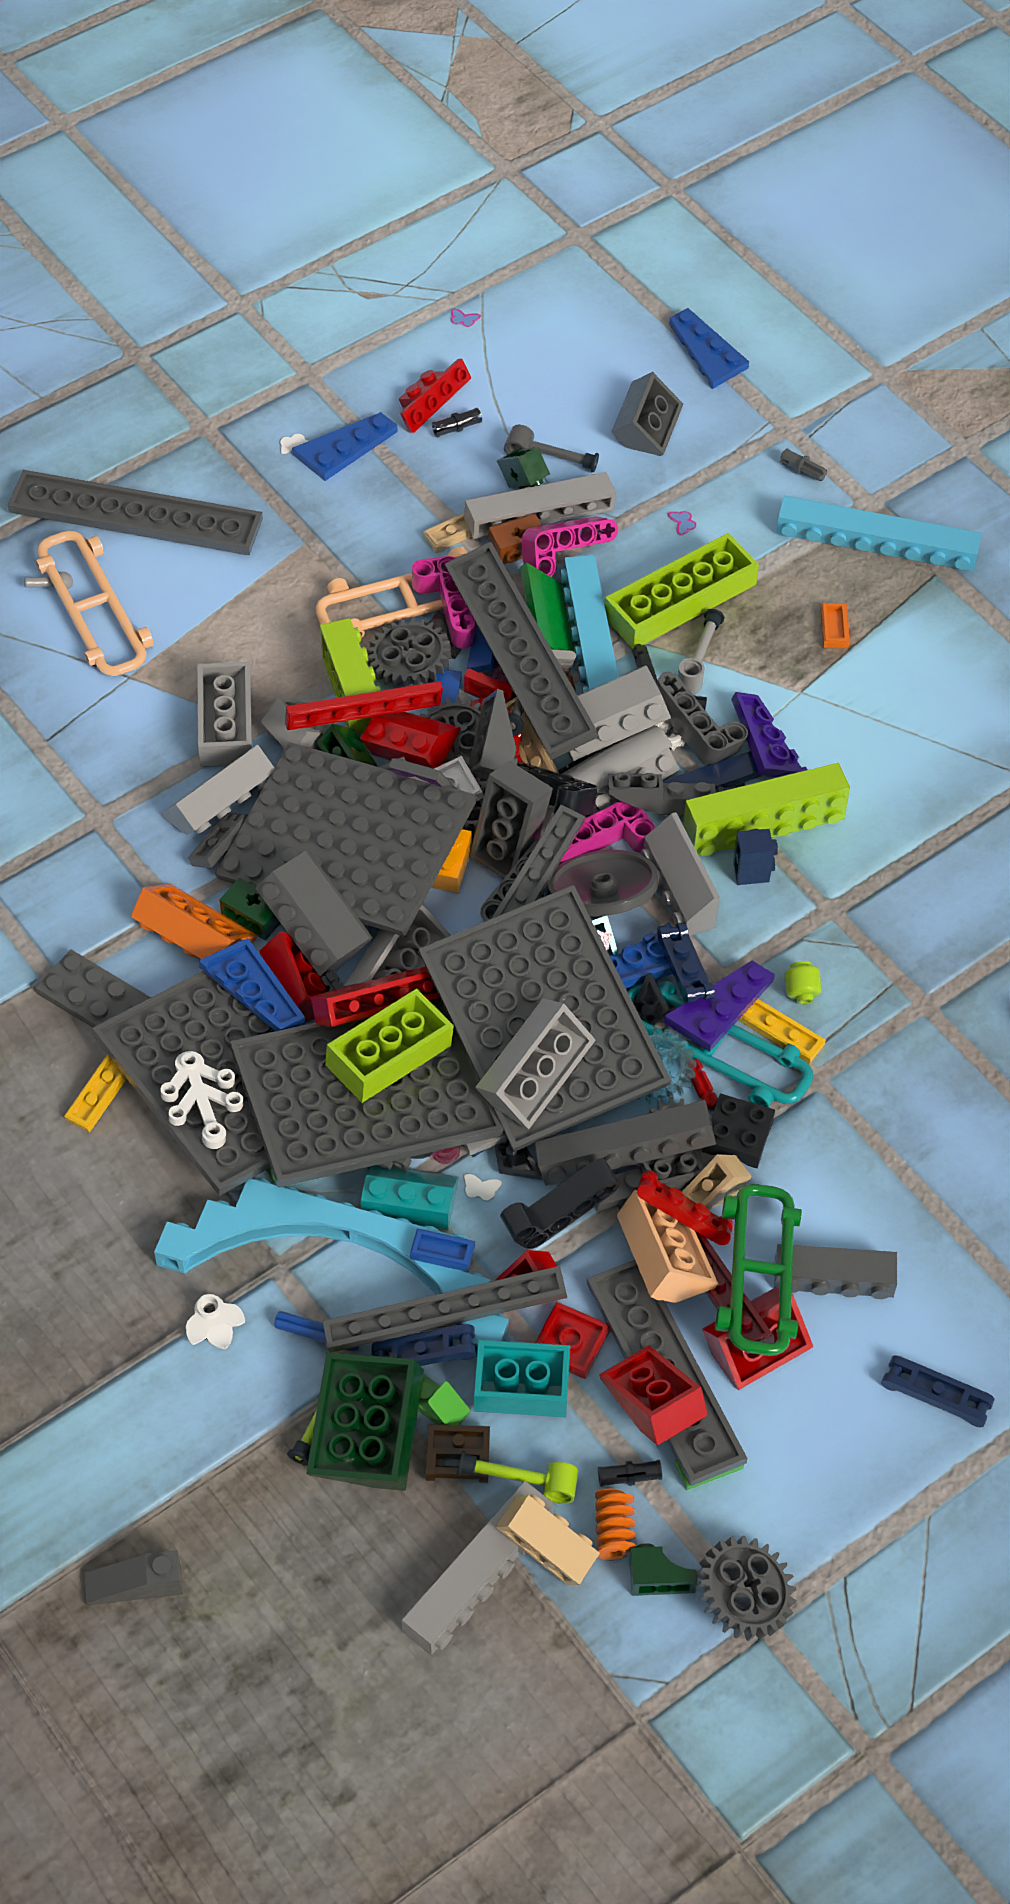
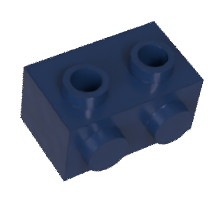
[733,828,778,885]

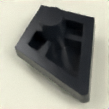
[633,973,670,1026]
[495,1143,543,1180]

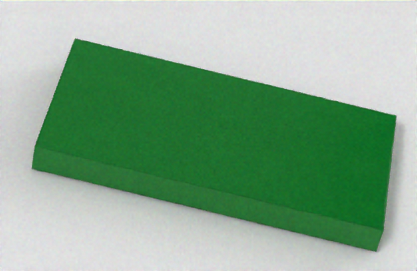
[520,562,575,662]

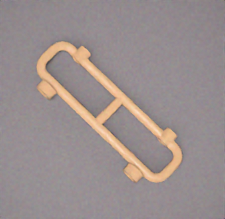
[35,530,154,676]
[315,547,467,638]

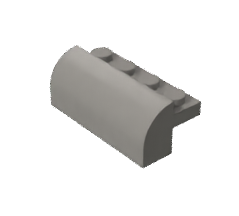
[562,725,680,816]

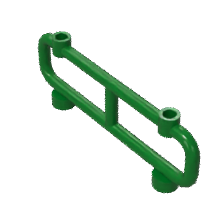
[715,1184,802,1355]

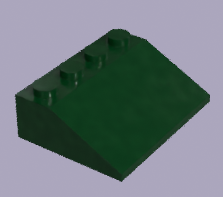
[306,1352,424,1491]

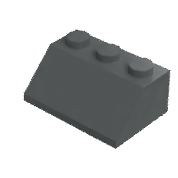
[612,372,683,456]

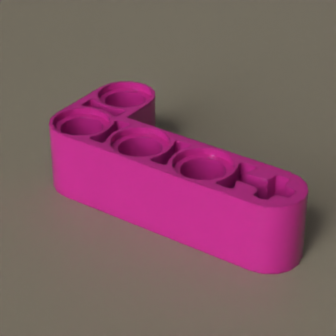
[522,516,618,577]
[412,556,475,649]
[559,801,655,865]

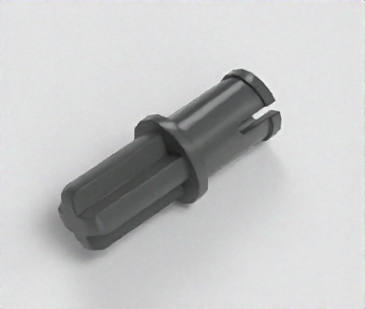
[780,448,827,481]

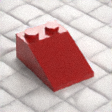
[599,1345,708,1446]

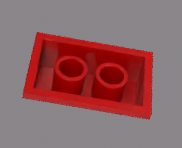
[360,711,461,769]
[259,931,330,1022]
[702,1287,814,1390]

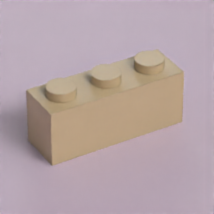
[496,1494,600,1585]

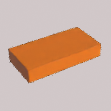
[820,603,850,648]

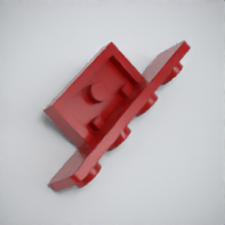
[399,359,471,433]

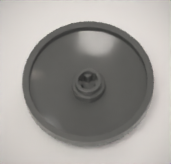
[548,850,658,917]

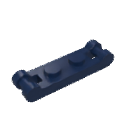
[657,922,715,1003]
[371,1324,476,1366]
[881,1355,995,1428]

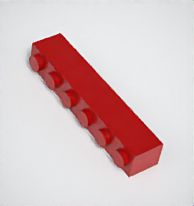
[311,966,440,1027]

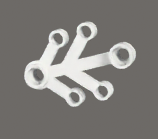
[161,1051,243,1149]

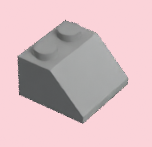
[261,698,331,752]

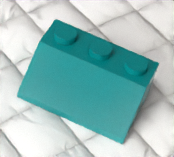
[360,1165,459,1230]
[474,1340,570,1417]

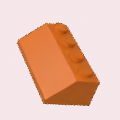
[131,883,258,959]

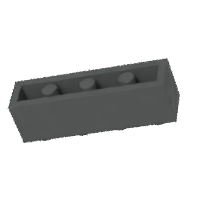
[774,1244,897,1299]

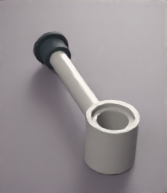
[677,609,725,694]

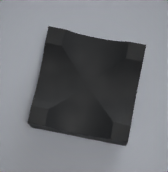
[702,1093,775,1169]

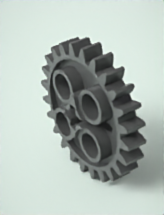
[367,618,451,688]
[419,697,481,766]
[695,1536,796,1641]

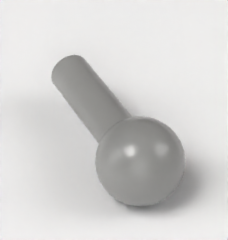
[24,572,73,590]

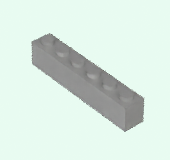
[464,472,616,539]
[402,1481,554,1655]

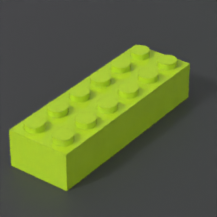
[604,532,759,649]
[683,762,850,856]

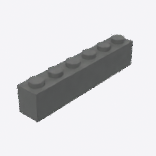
[535,1100,716,1186]

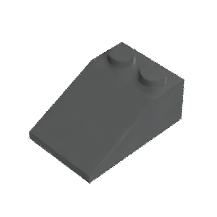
[468,689,518,781]

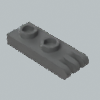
[188,813,248,868]

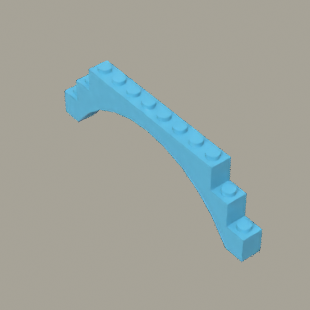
[154,1178,509,1358]

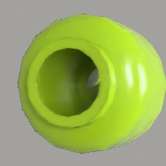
[784,961,822,1004]

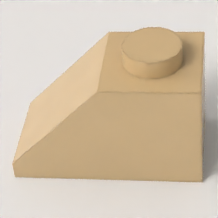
[682,1154,752,1210]

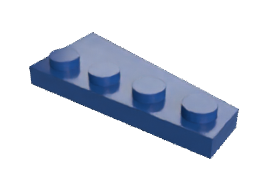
[669,308,749,389]
[292,412,398,481]
[610,923,678,988]
[199,938,305,1031]

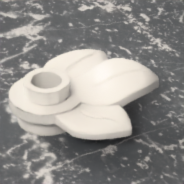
[186,1294,245,1349]

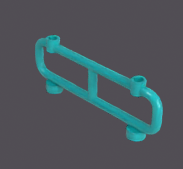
[627,981,814,1108]

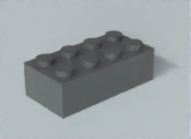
[469,761,553,879]

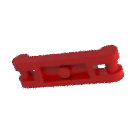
[637,1170,733,1245]

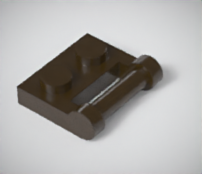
[426,1424,490,1483]

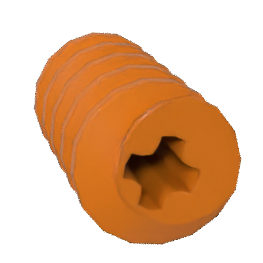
[595,1488,636,1561]

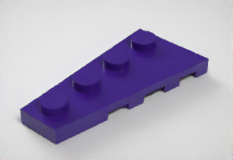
[731,692,808,777]
[664,960,775,1052]

